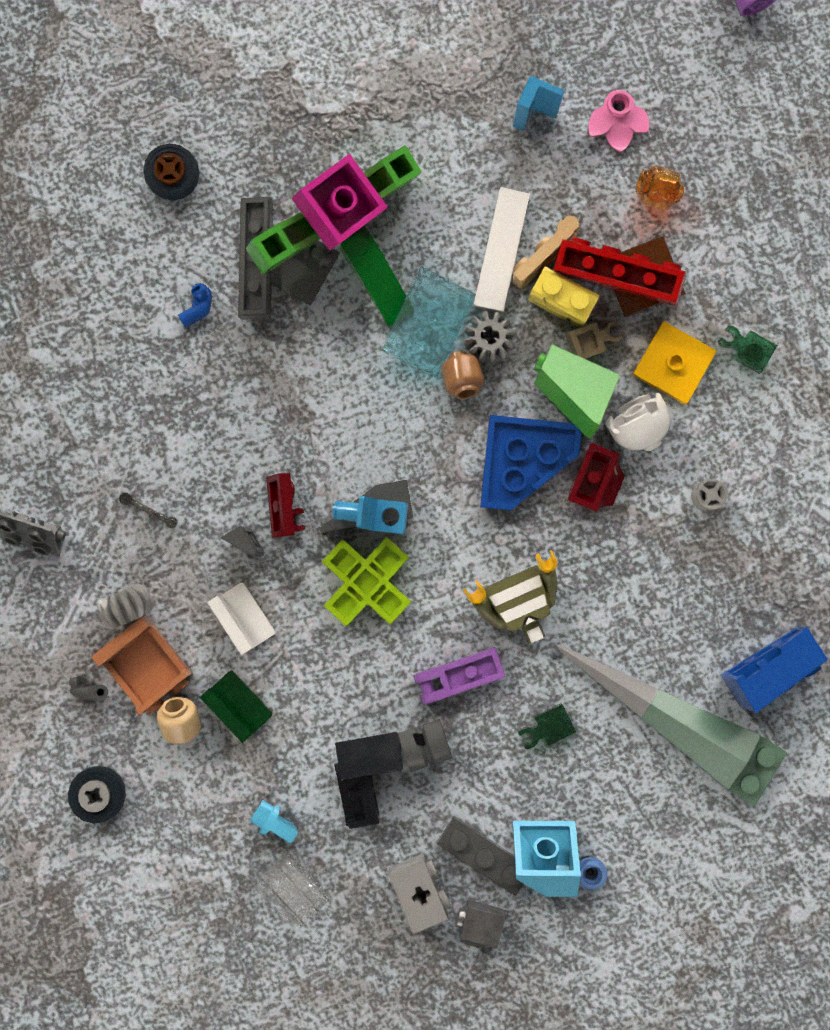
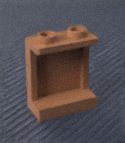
[91,616,193,716]

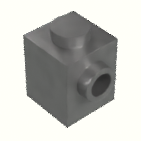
[455,899,505,948]

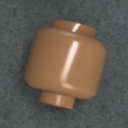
[441,351,484,399]

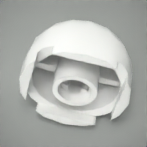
[605,393,670,451]

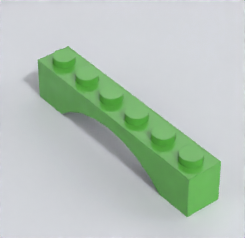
[245,145,422,275]

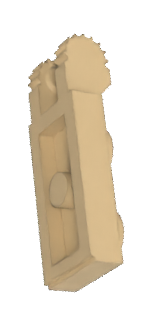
[512,215,580,290]

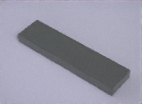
[238,197,273,320]

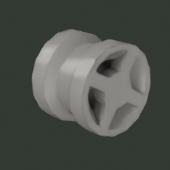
[691,479,728,511]

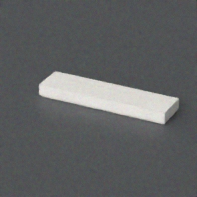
[473,187,530,314]

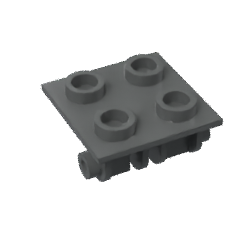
[272,241,340,306]
[0,511,66,556]

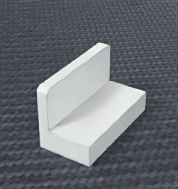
[207,583,275,655]

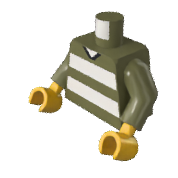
[463,550,558,644]

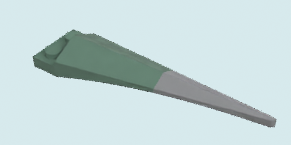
[556,645,787,806]

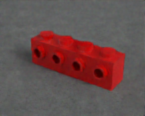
[553,237,687,307]

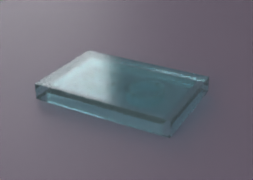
[381,266,476,378]

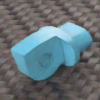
[250,800,298,843]

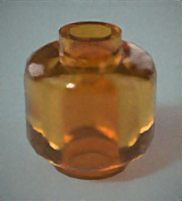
[635,165,684,210]

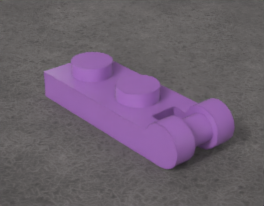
[413,647,506,705]

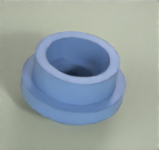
[579,857,607,890]

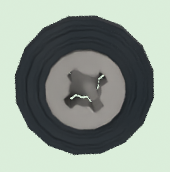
[68,766,126,824]

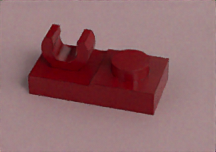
[266,473,306,538]

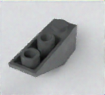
[320,480,413,538]

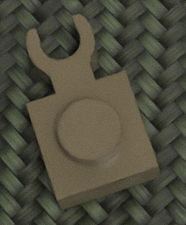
[565,322,623,359]

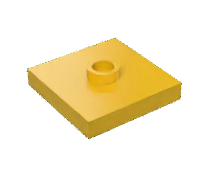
[632,321,717,405]

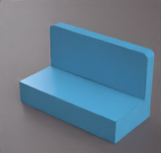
[513,75,565,131]

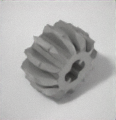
[463,311,515,365]
[97,584,154,630]

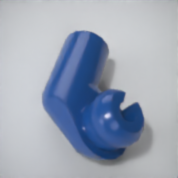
[178,283,213,328]

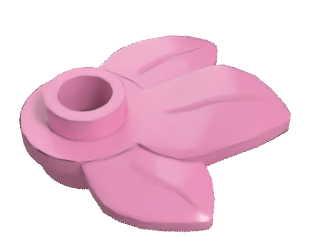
[588,90,649,152]

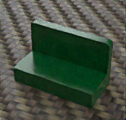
[200,670,273,744]

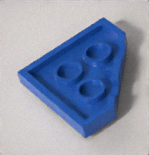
[480,415,582,511]

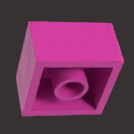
[291,153,388,251]

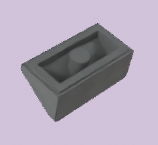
[221,526,265,557]

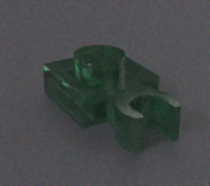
[718,326,778,374]
[518,703,576,749]

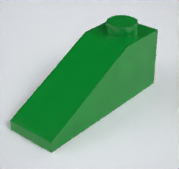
[339,225,414,327]

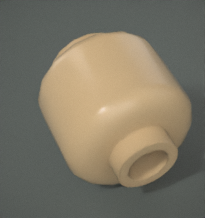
[157,697,201,744]

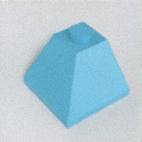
[513,821,581,897]

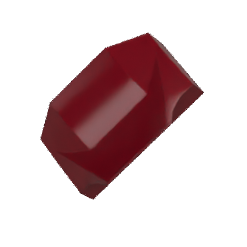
[566,442,625,512]

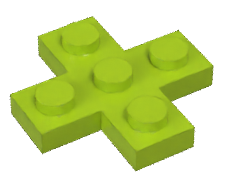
[322,537,411,627]

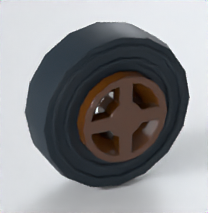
[143,143,200,201]

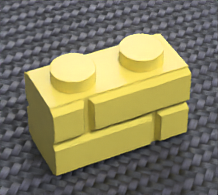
[527,266,600,328]

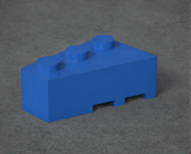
[720,626,828,713]

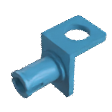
[332,496,408,534]

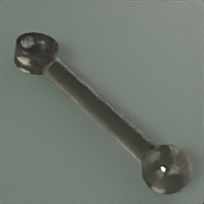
[119,492,178,528]

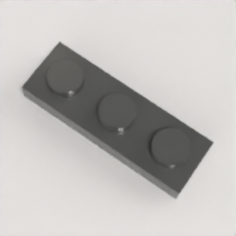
[437,816,524,896]

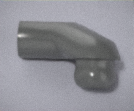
[69,675,108,701]

